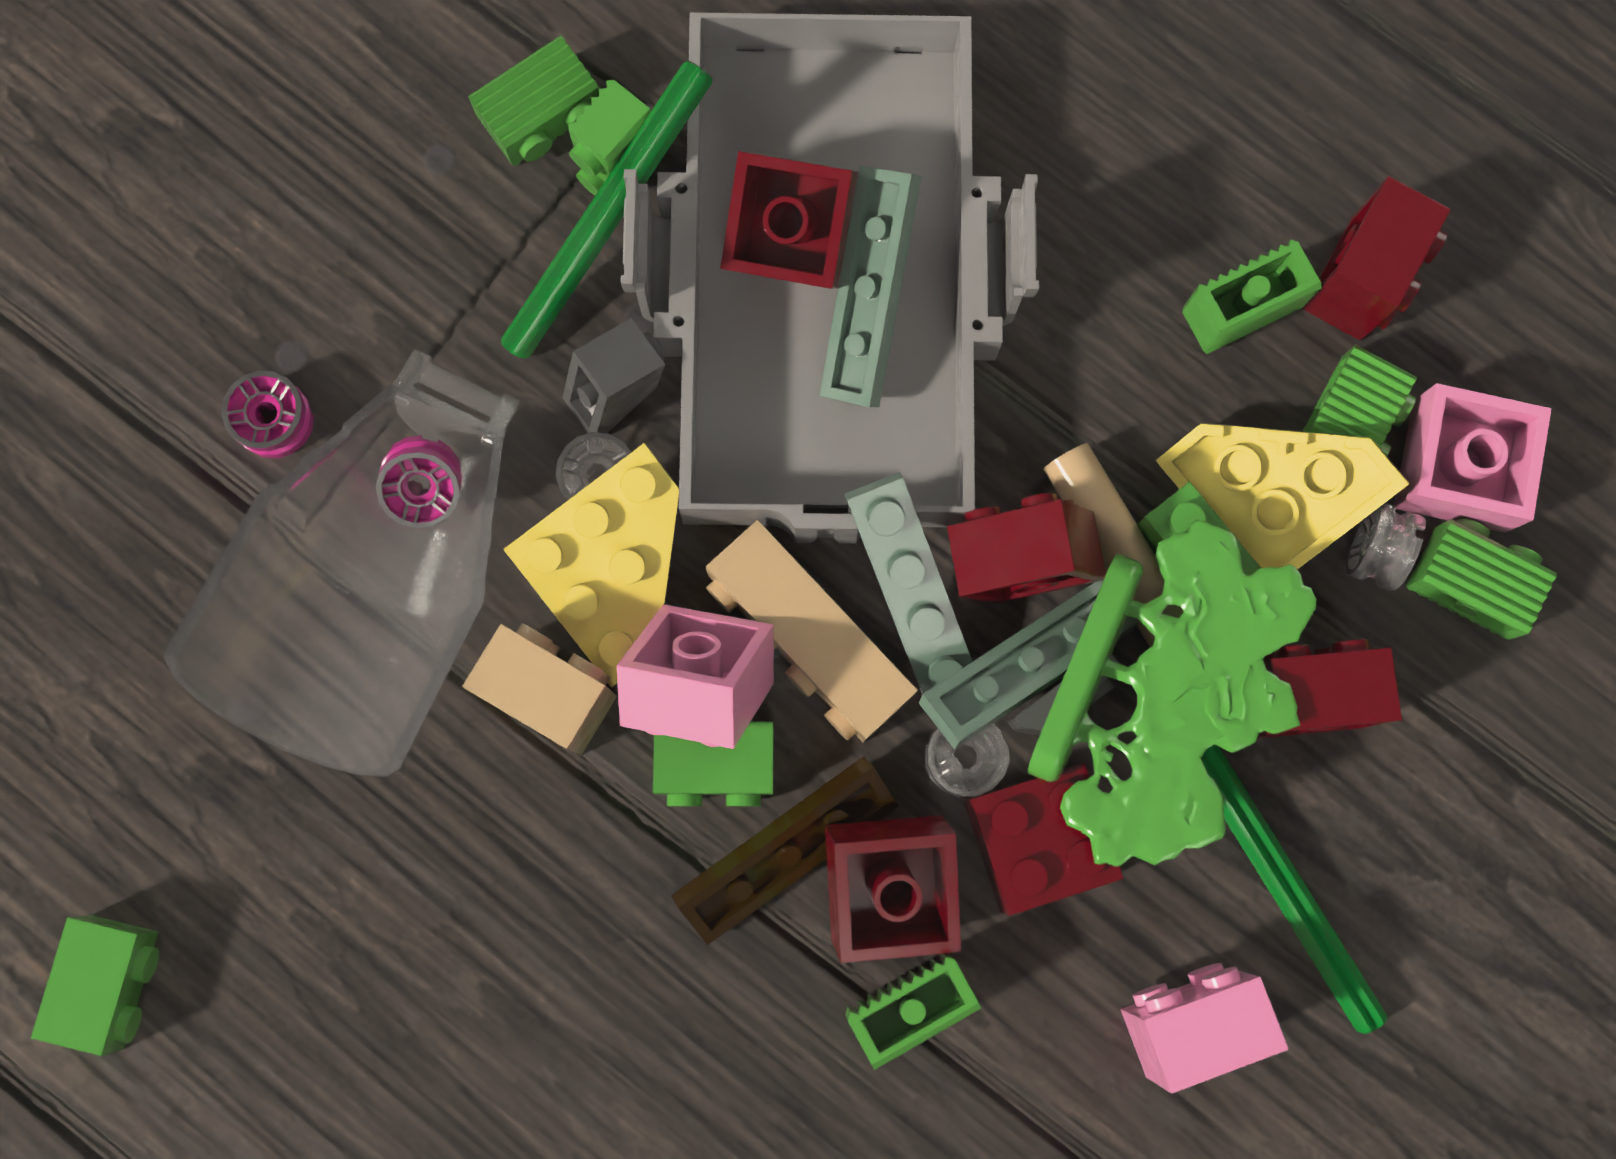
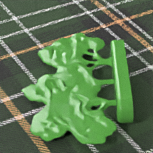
[1028,520,1316,867]

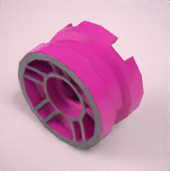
[221,370,314,458]
[375,435,463,529]

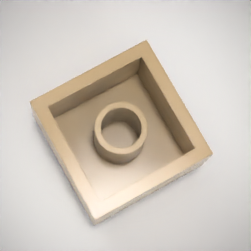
[462,623,617,755]

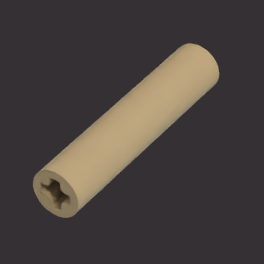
[1043,443,1184,647]

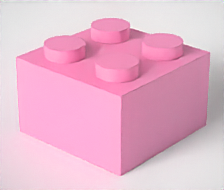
[1394,383,1552,533]
[617,604,774,749]
[1121,963,1289,1094]

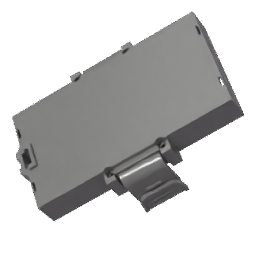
[621,12,1039,544]

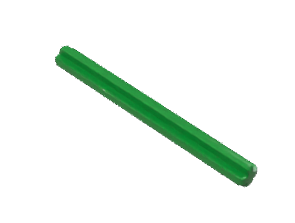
[501,60,713,359]
[1201,744,1387,1035]

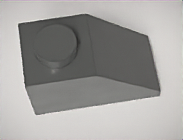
[562,318,665,442]

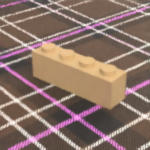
[706,520,918,743]

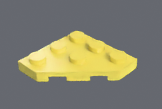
[1156,423,1409,569]
[503,442,679,688]

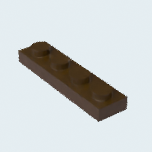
[671,756,898,945]

